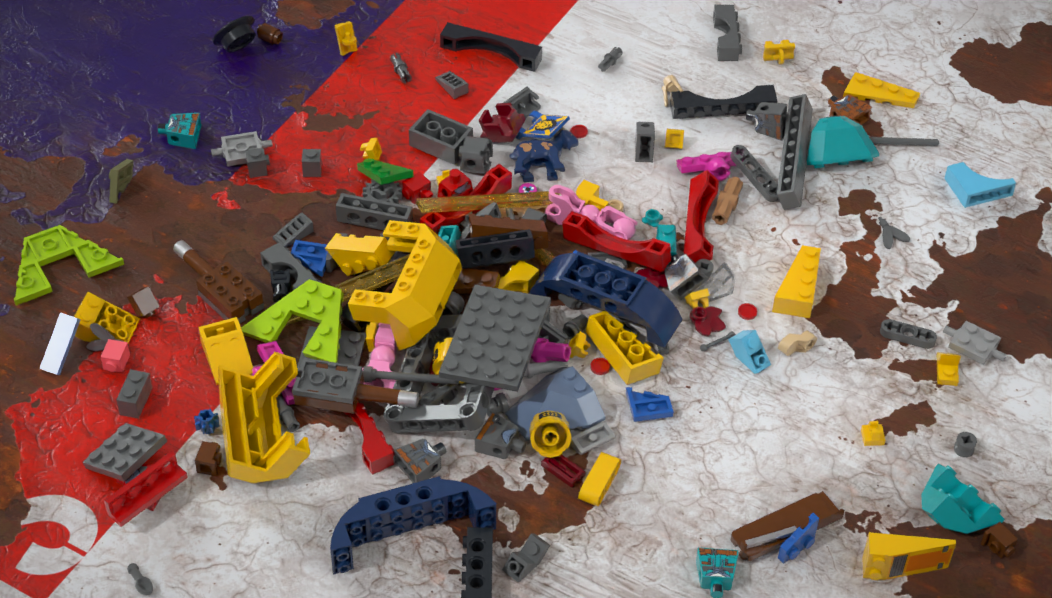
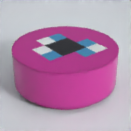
[519,183,537,200]

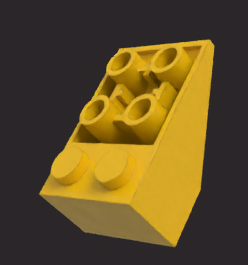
[74,292,140,343]
[199,317,253,385]

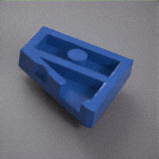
[291,240,328,277]
[626,387,674,422]
[778,513,819,564]

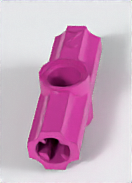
[531,338,571,363]

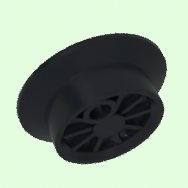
[212,16,256,53]

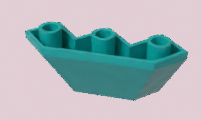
[807,116,879,168]
[921,463,1005,533]

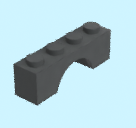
[713,4,742,61]
[260,243,322,290]

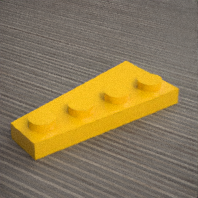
[843,72,920,108]

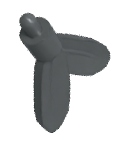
[878,217,910,249]
[87,323,129,351]

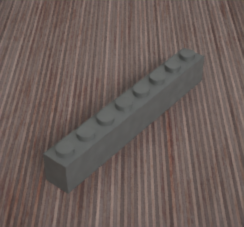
[777,94,813,210]

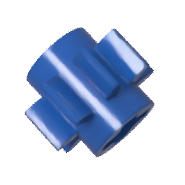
[194,409,220,434]

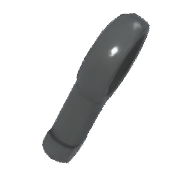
[127,563,153,596]

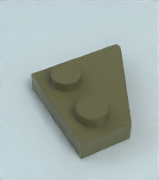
[109,159,134,204]

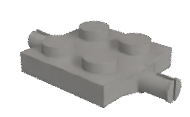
[211,131,273,166]
[943,321,1007,365]

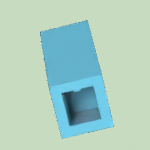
[728,330,771,374]

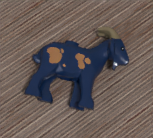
[510,127,579,182]

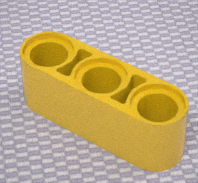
[578,452,621,506]

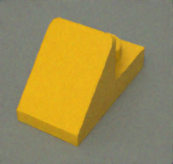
[936,352,961,386]

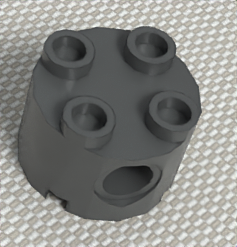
[459,136,493,174]

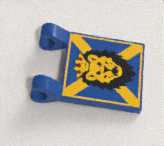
[516,111,570,140]

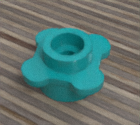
[642,209,663,227]

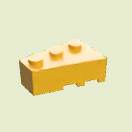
[325,233,396,276]

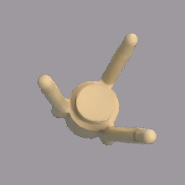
[662,75,683,107]

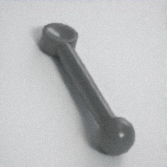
[700,331,736,352]

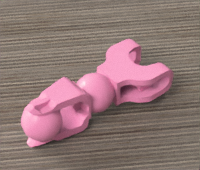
[545,185,638,240]
[362,323,397,389]

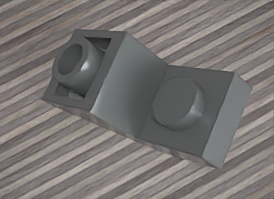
[502,533,551,582]

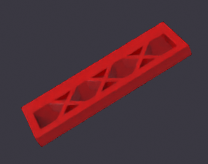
[104,451,188,527]

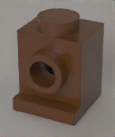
[195,441,222,476]
[981,522,1018,559]

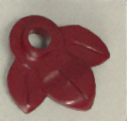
[636,267,668,289]
[689,306,726,336]

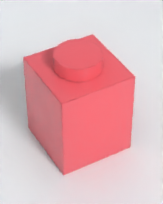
[101,339,130,373]

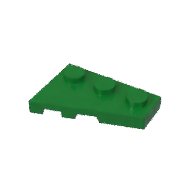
[357,159,414,185]

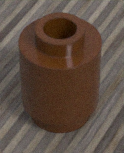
[257,23,283,45]

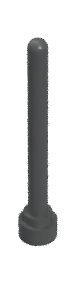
[869,137,939,146]
[363,366,459,384]

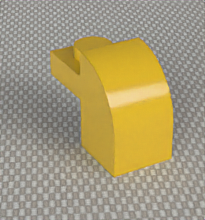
[576,180,609,211]

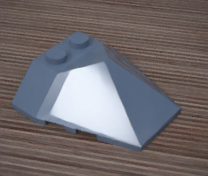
[505,366,606,440]

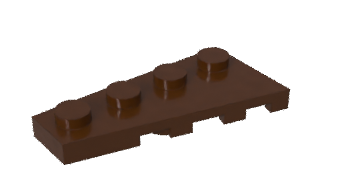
[452,268,500,294]

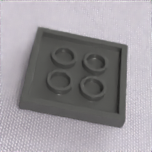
[297,326,367,376]
[82,423,167,481]

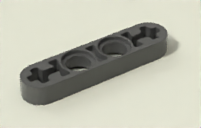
[730,145,778,202]

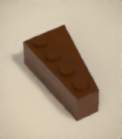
[469,213,548,255]

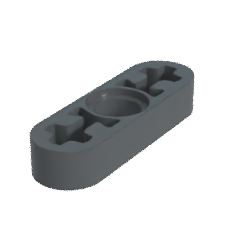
[880,319,937,349]

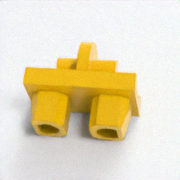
[335,21,358,56]
[763,40,795,64]

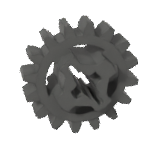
[362,179,402,204]

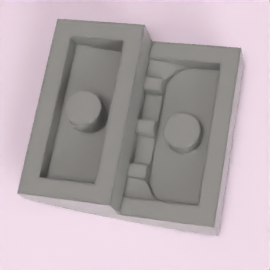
[570,421,616,455]

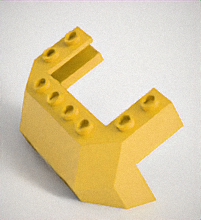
[348,220,462,351]
[218,352,310,483]

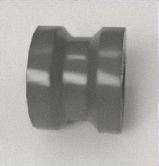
[696,259,714,283]
[954,432,977,458]

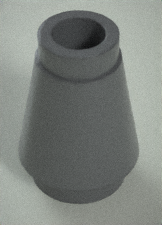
[563,314,588,340]

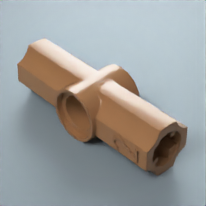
[712,176,743,225]

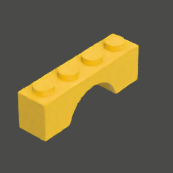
[498,260,539,294]

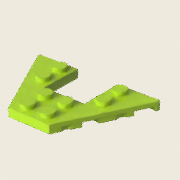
[14,225,124,306]
[241,279,343,363]

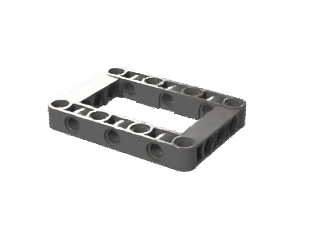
[384,314,494,433]

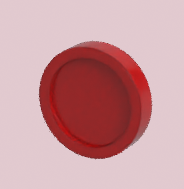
[570,125,588,138]
[738,303,757,320]
[590,358,610,375]

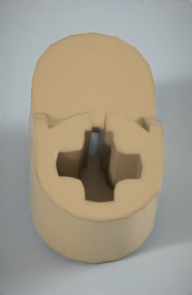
[778,330,817,356]

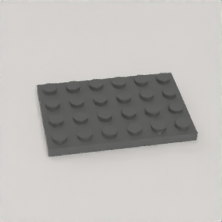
[439,285,551,392]

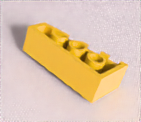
[772,245,821,318]
[586,311,664,385]

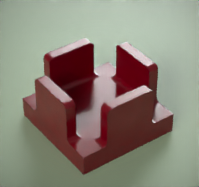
[479,103,526,142]

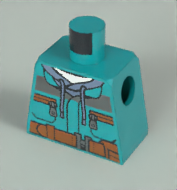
[158,113,202,149]
[696,547,739,598]

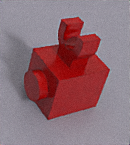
[402,172,433,206]

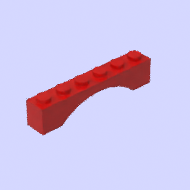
[420,164,512,235]
[684,170,719,263]
[562,211,671,272]
[344,402,395,475]

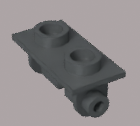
[418,383,458,406]

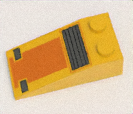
[862,532,956,580]

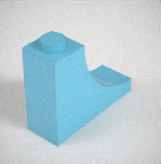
[944,162,1016,208]

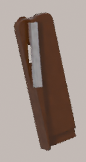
[730,491,845,561]

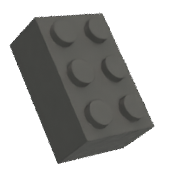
[409,109,473,165]

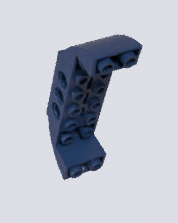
[529,251,683,348]
[330,476,496,575]

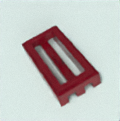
[541,454,586,488]

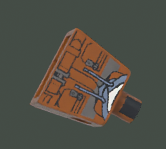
[828,95,872,125]

